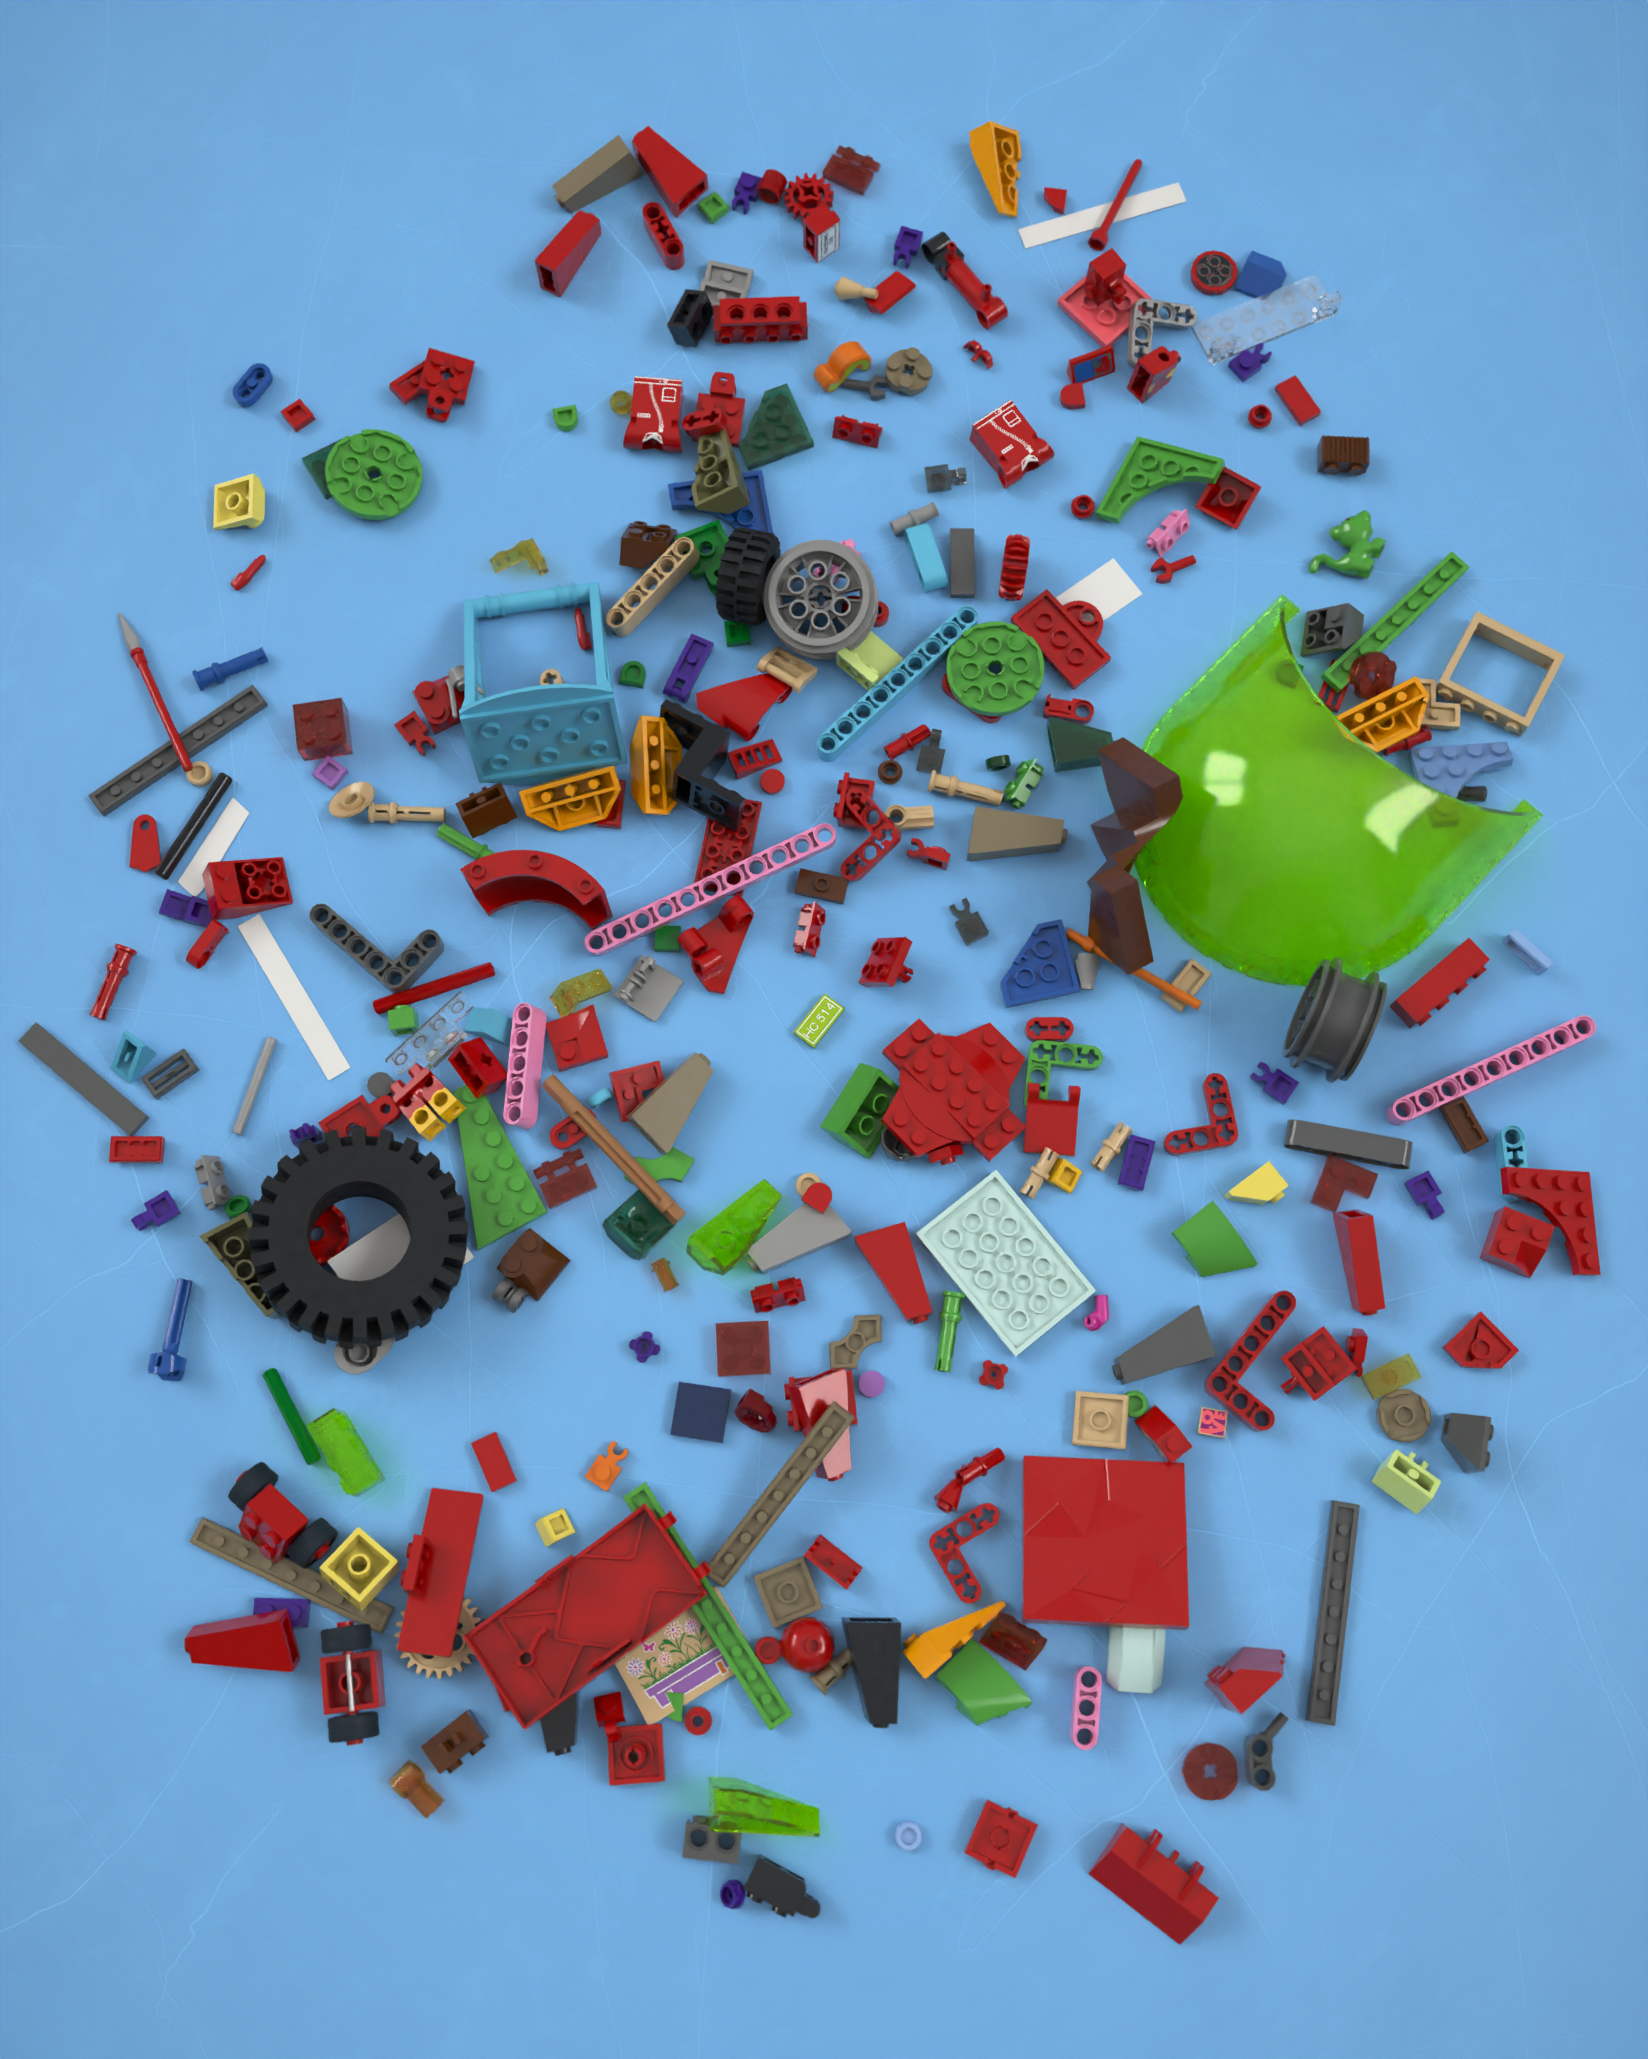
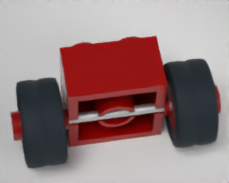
[228,1462,338,1569]
[320,1620,386,1746]

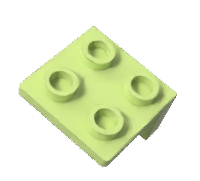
[836,631,903,691]

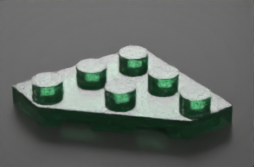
[739,383,814,471]

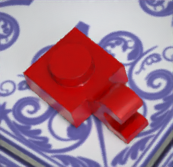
[907,838,951,871]
[1346,1328,1368,1377]
[594,1691,626,1743]

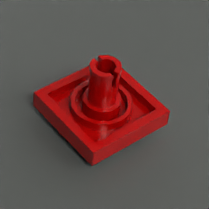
[858,937,913,987]
[607,1723,665,1786]

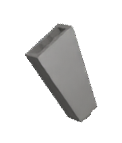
[746,1203,852,1274]

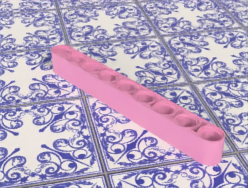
[1386,1015,1596,1126]

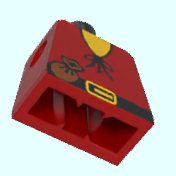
[1127,346,1181,404]

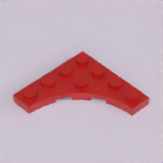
[1500,1167,1601,1276]

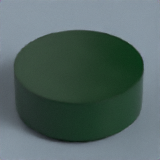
[985,755,1011,771]

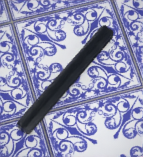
[155,772,232,880]

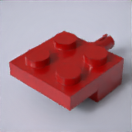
[1280,1326,1358,1401]

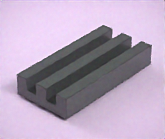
[141,1048,200,1100]

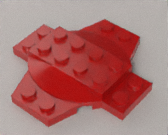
[881,1018,1026,1162]

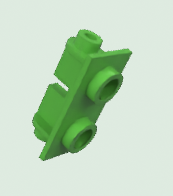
[1001,758,1044,809]

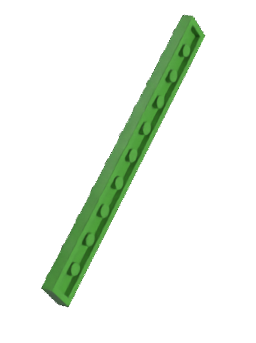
[623,1482,793,1731]

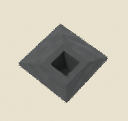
[1300,603,1364,657]
[1441,1413,1494,1474]

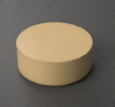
[186,761,213,787]
[796,1173,821,1197]

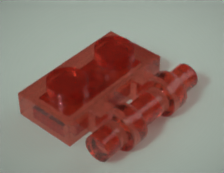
[822,145,881,196]
[533,1148,598,1209]

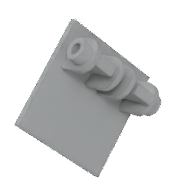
[614,955,684,1023]

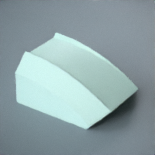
[1106,1627,1165,1694]

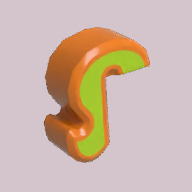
[813,341,871,392]

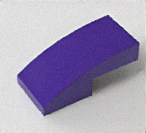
[158,889,212,927]

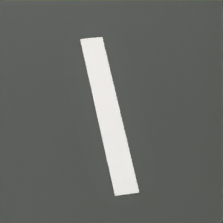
[1018,182,1186,249]
[237,914,351,1081]

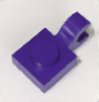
[1404,1171,1445,1220]
[131,1190,182,1231]

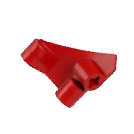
[696,673,792,742]
[677,894,754,994]

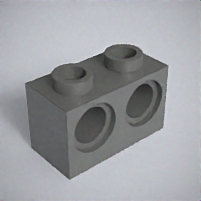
[682,1815,743,1864]

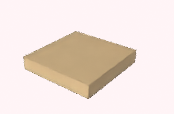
[1072,1391,1129,1450]

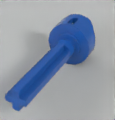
[148,1278,193,1381]

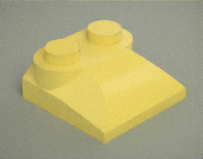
[213,474,265,530]

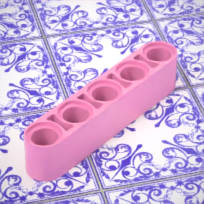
[503,1002,546,1130]

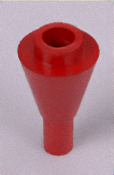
[934,1465,965,1514]

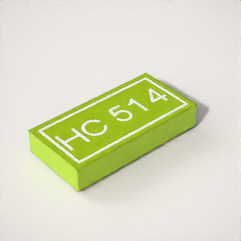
[794,993,845,1049]

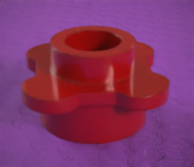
[979,1360,1008,1390]

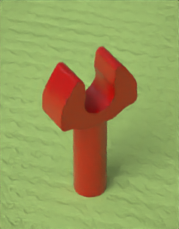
[1150,555,1196,584]

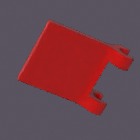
[1023,1082,1081,1156]

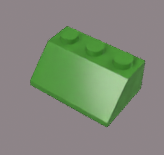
[820,1063,899,1159]

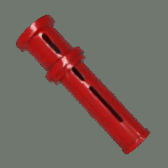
[89,943,137,1021]

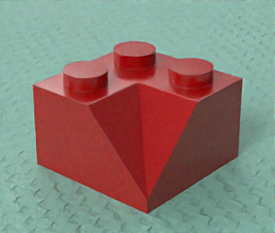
[1479,1206,1555,1278]

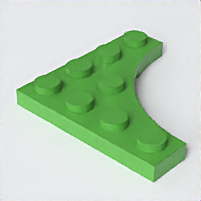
[1096,436,1225,524]

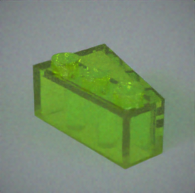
[306,1408,385,1497]

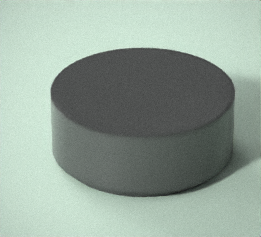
[367,1072,394,1098]

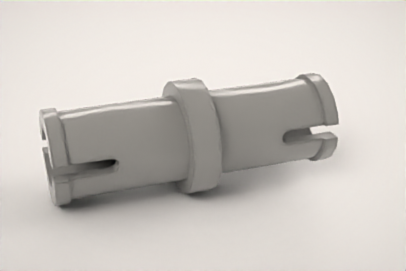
[890,502,939,536]

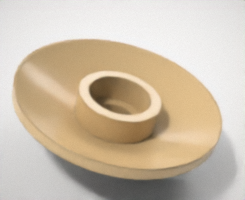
[329,782,375,819]

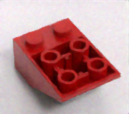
[202,857,293,920]

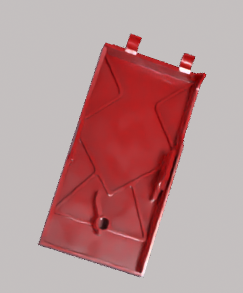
[462,1503,712,1730]

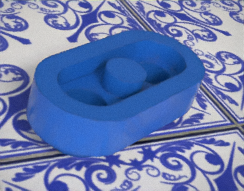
[233,363,273,407]

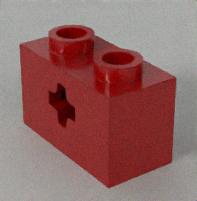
[448,1037,507,1099]

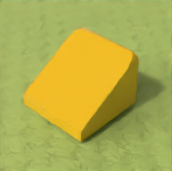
[1045,1158,1082,1194]

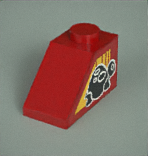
[1134,1405,1193,1464]

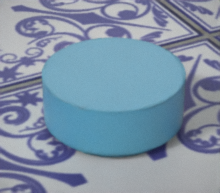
[587,1087,614,1109]

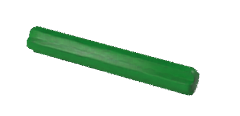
[262,1368,321,1465]

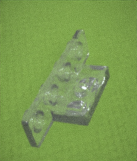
[385,991,473,1075]

